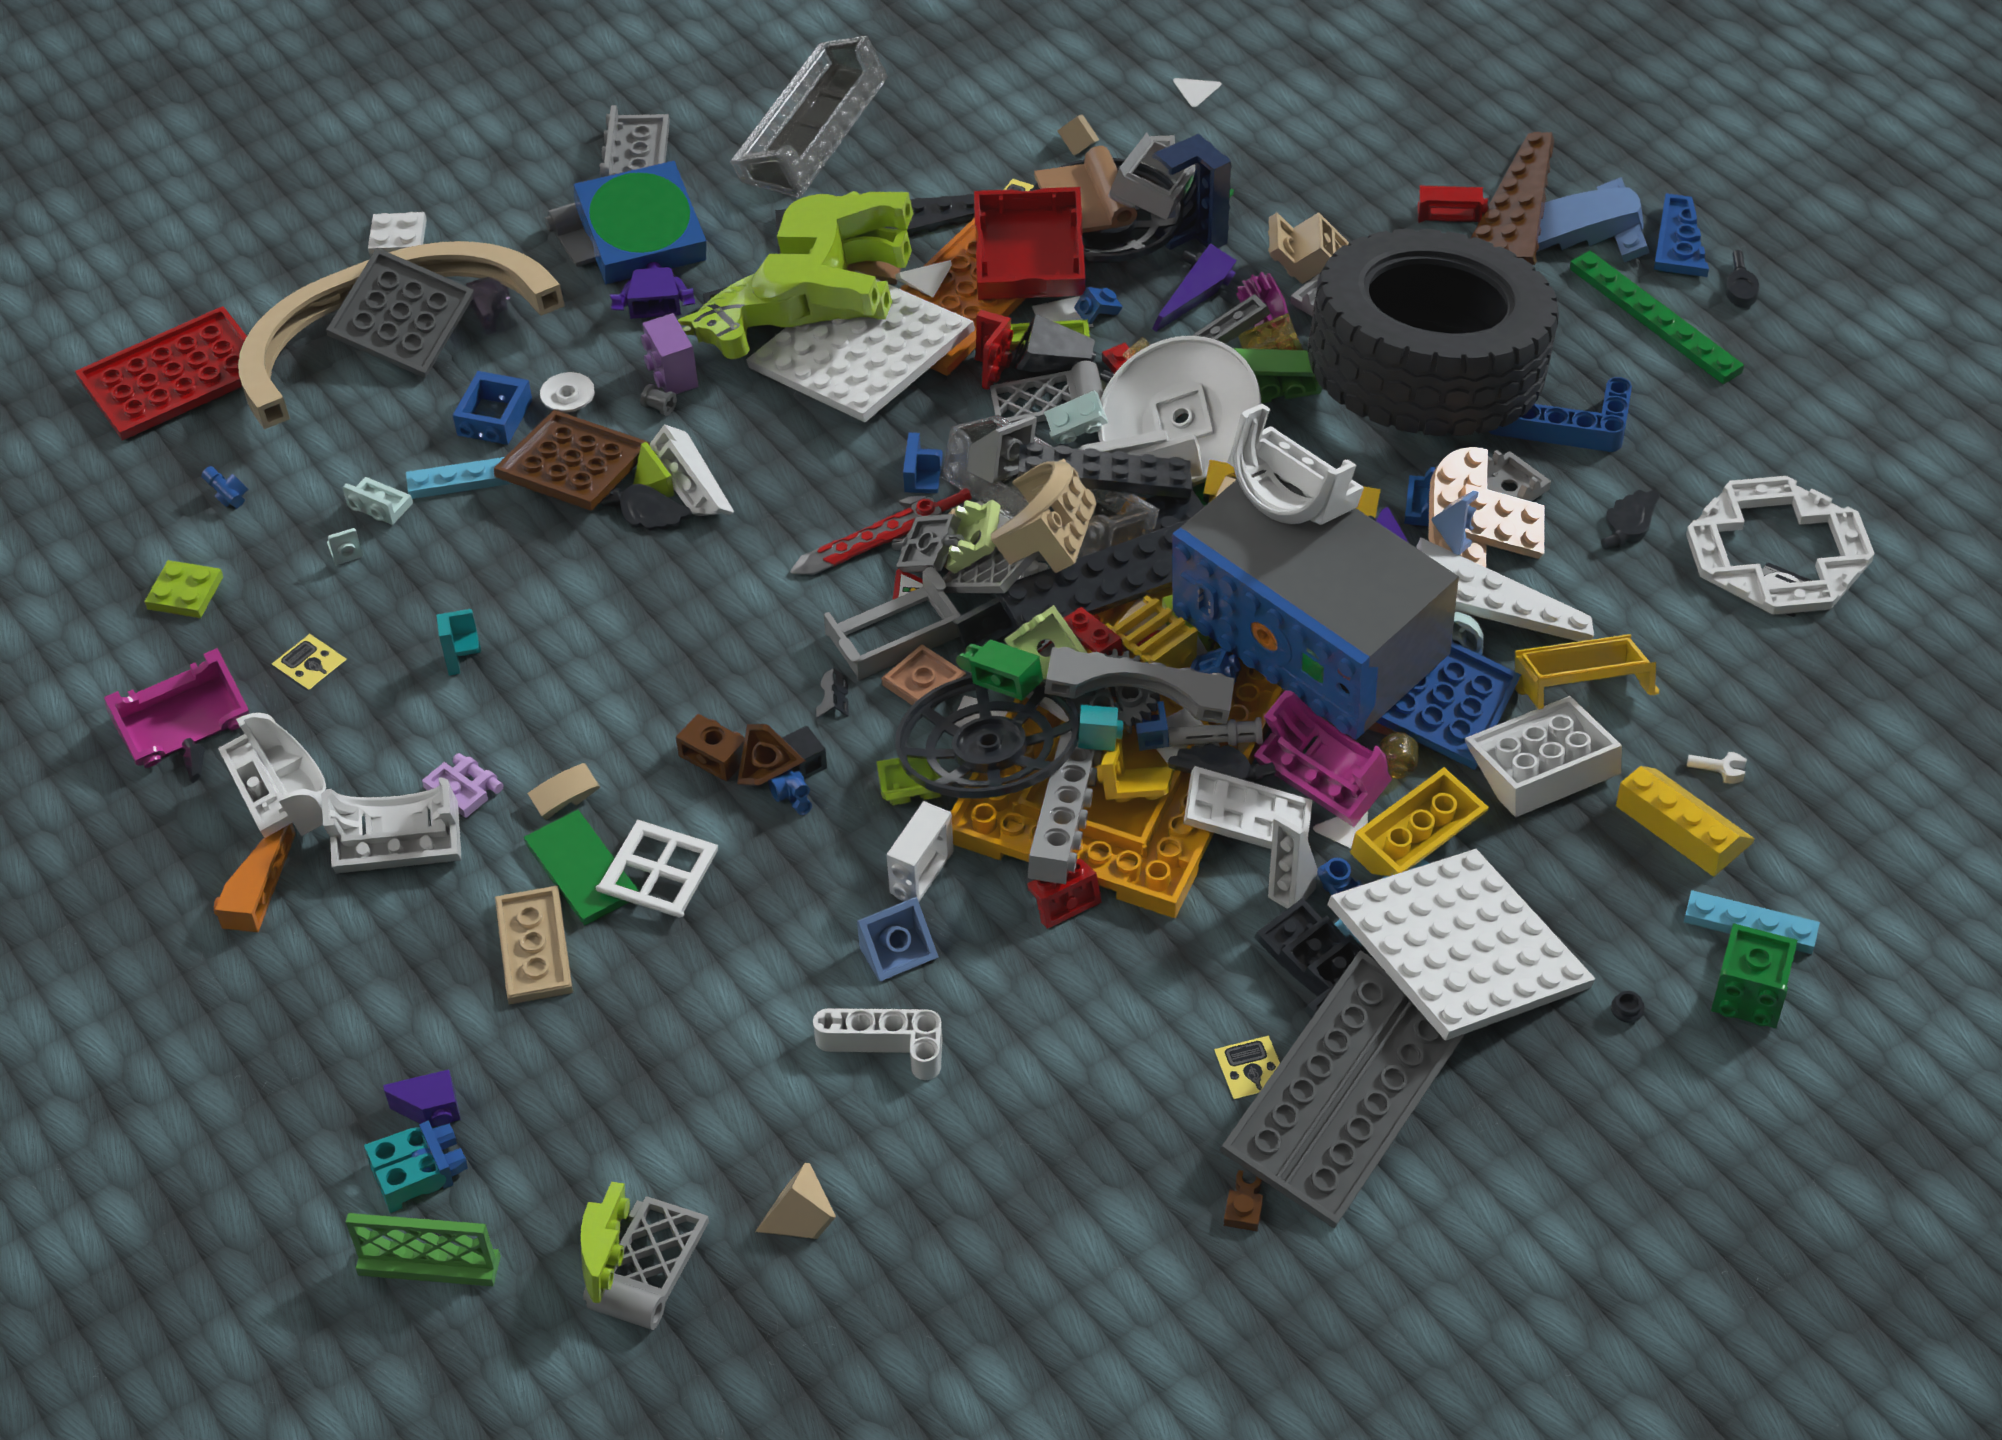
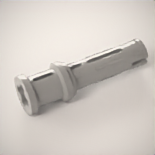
[1169,717,1263,747]

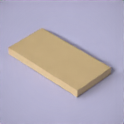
[495,886,573,1004]

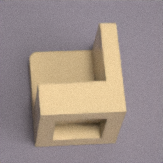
[1057,114,1099,155]

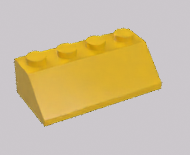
[1616,766,1755,877]
[1350,767,1489,876]

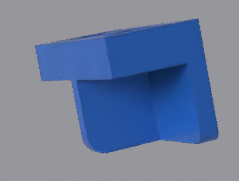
[903,433,943,493]

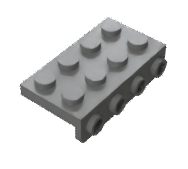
[600,105,670,177]

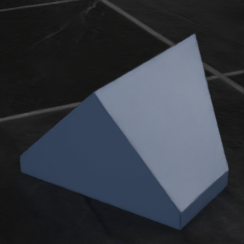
[1431,490,1479,555]

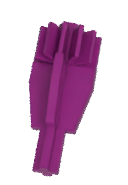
[1236,272,1298,350]

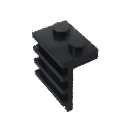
[953,597,1042,650]

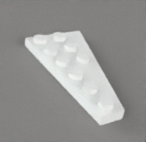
[1417,538,1594,641]

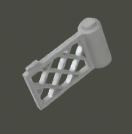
[990,361,1103,429]
[583,1196,709,1330]

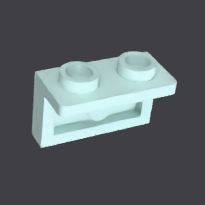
[342,477,413,525]

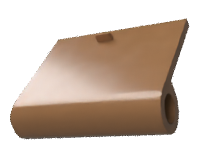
[1034,146,1137,233]

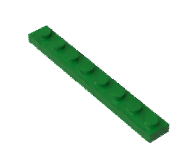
[1570,250,1744,385]

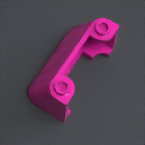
[104,648,249,768]

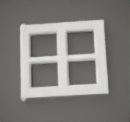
[596,820,718,918]

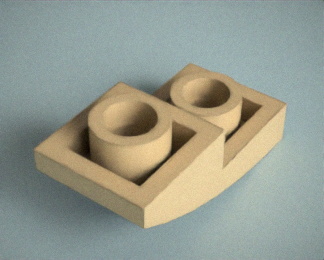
[527,763,601,820]

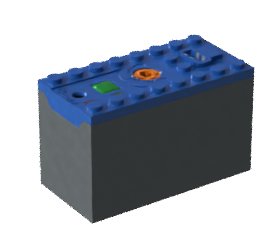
[1172,470,1459,740]

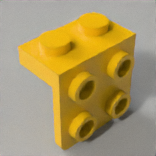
[1097,741,1174,802]

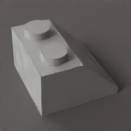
[967,416,1037,484]

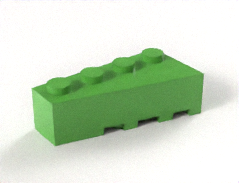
[1233,348,1323,403]

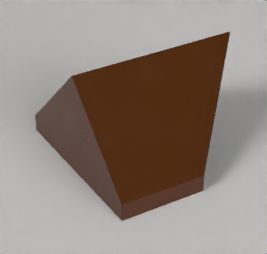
[737,724,805,785]

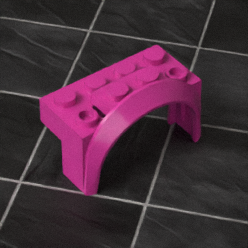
[1254,690,1392,827]

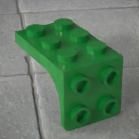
[1711,923,1798,1029]

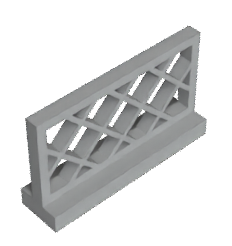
[942,532,1046,593]

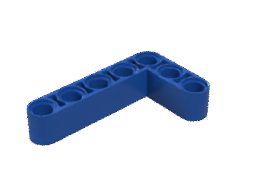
[1489,377,1632,452]

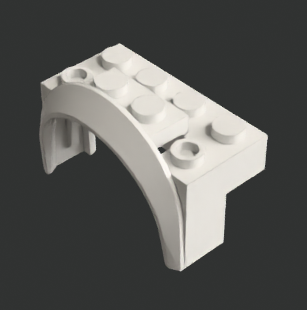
[1227,404,1364,525]
[321,777,461,873]

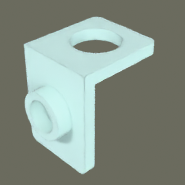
[327,528,363,565]

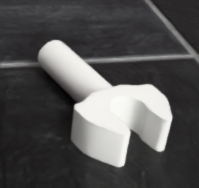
[1687,752,1747,784]

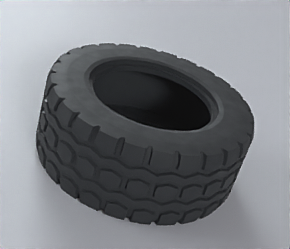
[1308,229,1559,436]

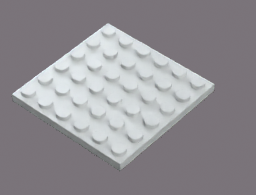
[746,270,975,422]
[1328,849,1595,1041]

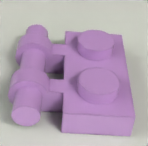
[422,753,503,818]

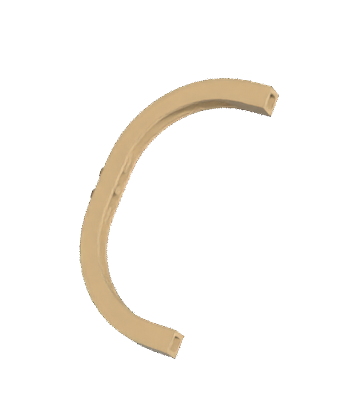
[238,241,565,430]

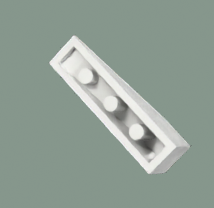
[1268,815,1318,909]

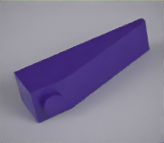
[1152,243,1237,332]

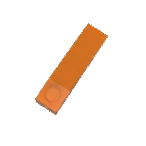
[214,823,296,932]

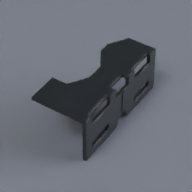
[816,668,849,718]

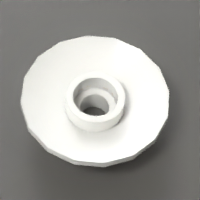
[540,372,595,413]

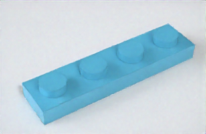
[406,457,513,499]
[1684,890,1820,954]

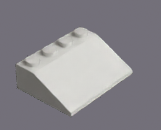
[1465,696,1622,817]

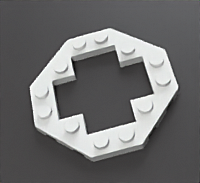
[1686,476,1875,615]

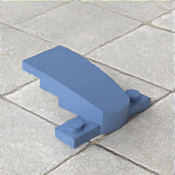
[1536,177,1650,262]

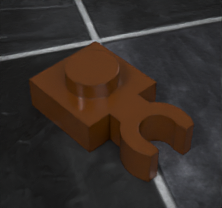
[1223,1170,1263,1232]

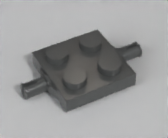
[891,514,965,573]

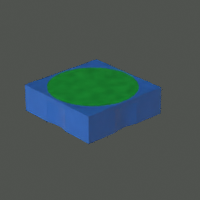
[574,161,706,285]

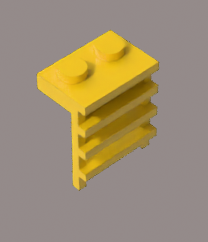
[1105,595,1198,669]

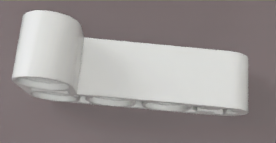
[813,1008,942,1080]

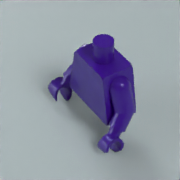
[610,262,696,319]

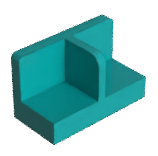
[436,609,481,676]

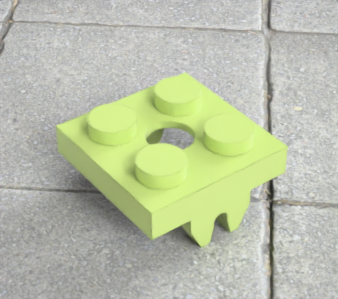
[946,500,1000,574]
[1004,605,1087,679]

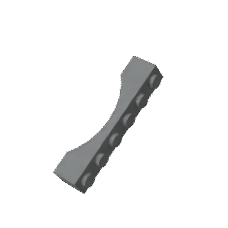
[1044,647,1235,724]

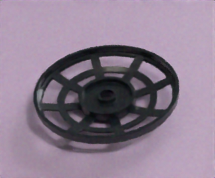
[1031,158,1184,263]
[895,675,1080,799]

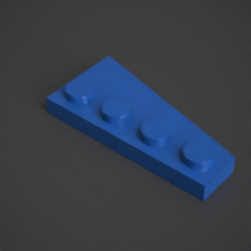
[1654,193,1709,277]

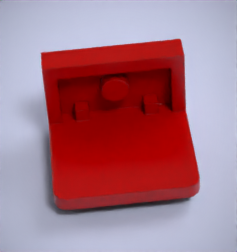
[975,310,1013,390]

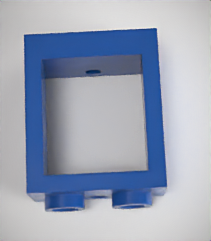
[453,371,532,445]

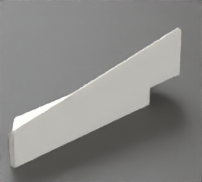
[1079,430,1203,477]

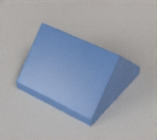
[857,897,938,981]

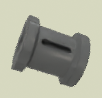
[640,384,677,416]

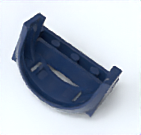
[1152,134,1232,250]

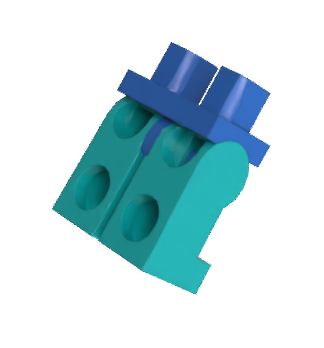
[364,1121,468,1213]

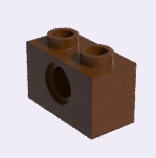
[676,714,745,782]

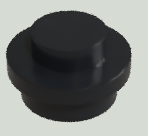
[1611,991,1645,1023]

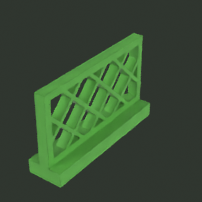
[346,1213,501,1287]

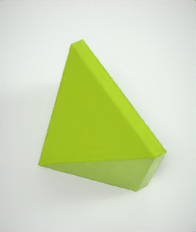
[633,442,675,497]

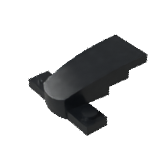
[1254,898,1374,1018]

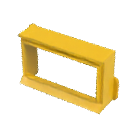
[1515,634,1659,709]

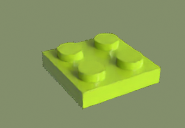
[144,560,223,618]

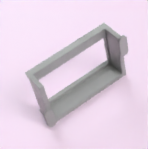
[1108,133,1195,220]
[824,567,961,681]

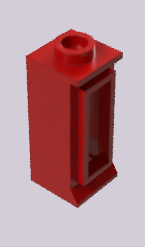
[1418,185,1488,224]

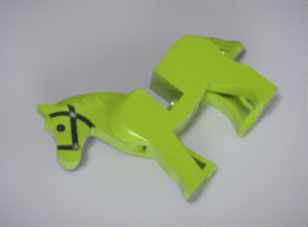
[678,191,913,359]

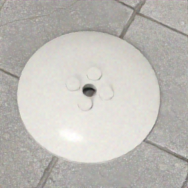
[1098,336,1261,487]

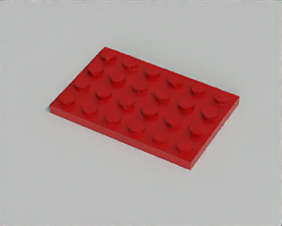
[75,306,272,441]

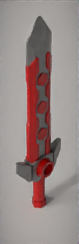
[790,488,972,575]

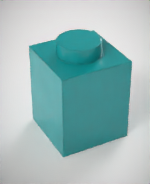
[1078,705,1124,751]

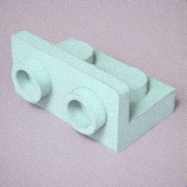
[1044,390,1108,444]

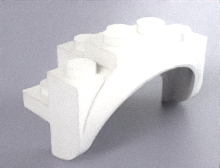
[218,713,326,838]

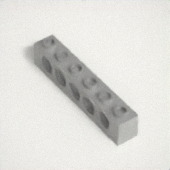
[1028,731,1103,884]

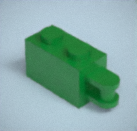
[956,640,1043,701]

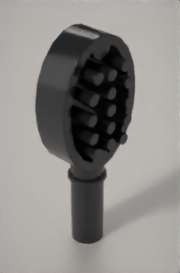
[1726,250,1759,308]

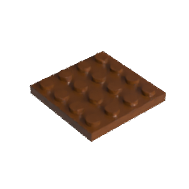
[494,410,650,511]

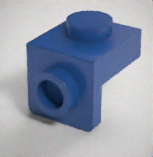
[1074,287,1123,324]

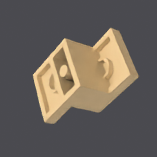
[1268,213,1349,284]

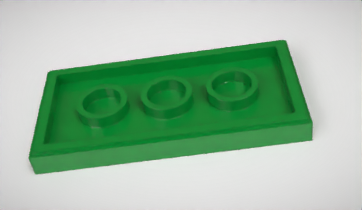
[524,809,639,926]

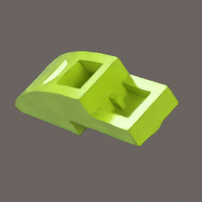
[581,1182,630,1303]

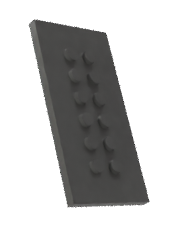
[1220,950,1465,1229]

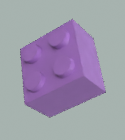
[641,313,698,394]

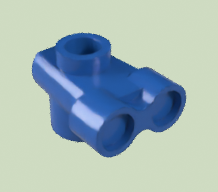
[201,466,249,509]
[768,769,812,815]
[1317,858,1364,895]

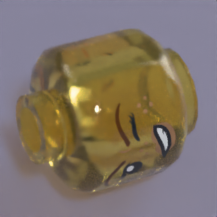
[1379,732,1418,779]

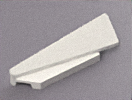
[650,424,734,516]

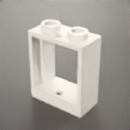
[887,801,954,901]

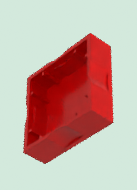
[974,187,1085,300]

